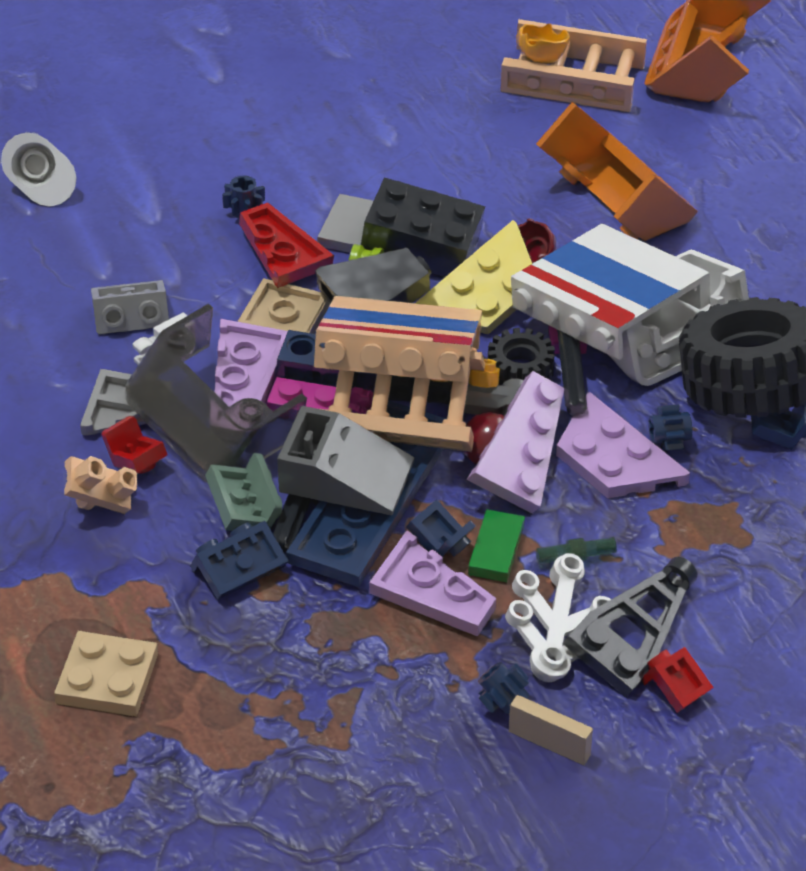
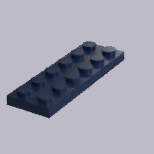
[286,400,447,587]

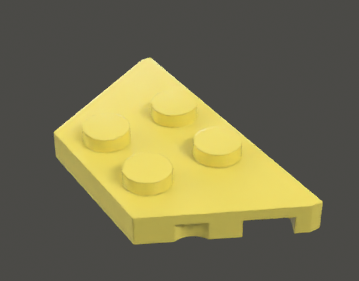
[415,220,532,334]

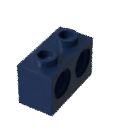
[277,330,359,389]

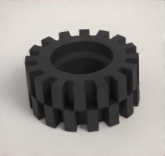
[488,328,555,386]

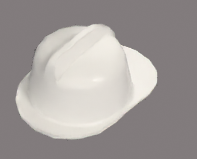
[1,132,77,207]

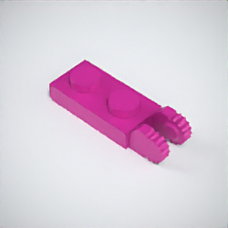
[267,377,374,418]

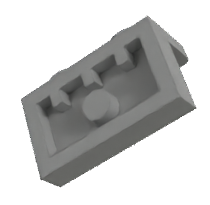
[91,280,169,334]

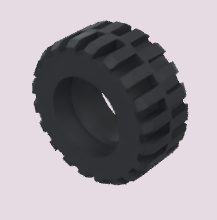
[679,297,806,418]

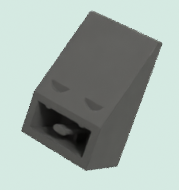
[277,406,414,515]

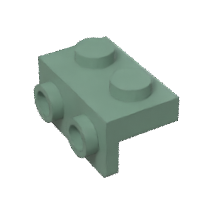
[205,453,282,531]

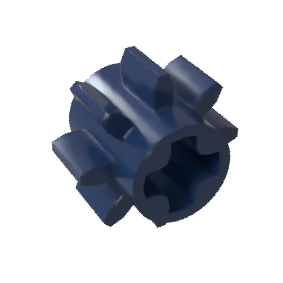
[222,175,265,218]
[648,404,693,451]
[478,662,529,714]

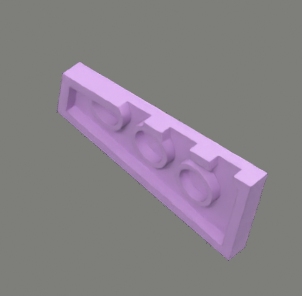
[211,319,288,443]
[467,371,564,513]

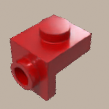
[101,416,168,474]

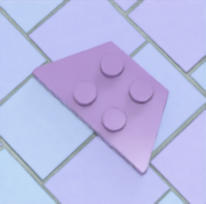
[556,392,690,498]

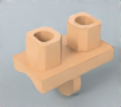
[64,456,137,514]

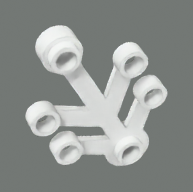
[505,554,611,682]

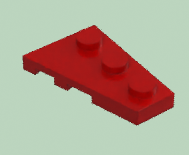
[239,202,334,288]

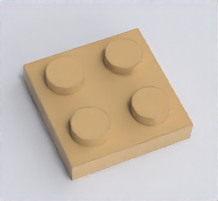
[54,631,158,717]

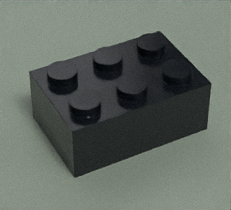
[361,177,486,277]

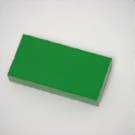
[468,509,525,582]

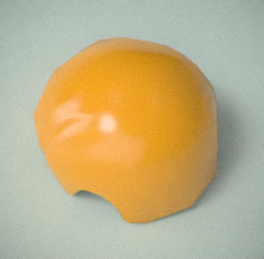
[516,23,570,64]

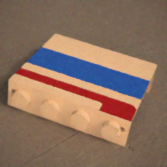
[314,296,482,383]

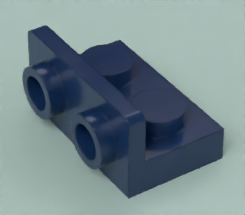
[190,521,289,600]

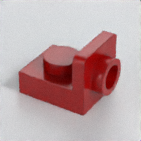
[641,646,714,713]

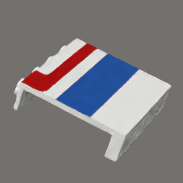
[511,224,710,360]

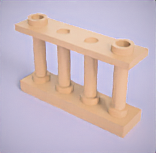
[500,19,647,112]
[322,347,485,452]

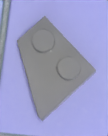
[80,369,174,435]

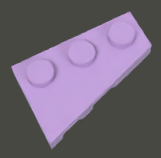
[369,530,496,636]

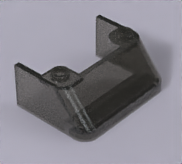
[125,303,307,483]

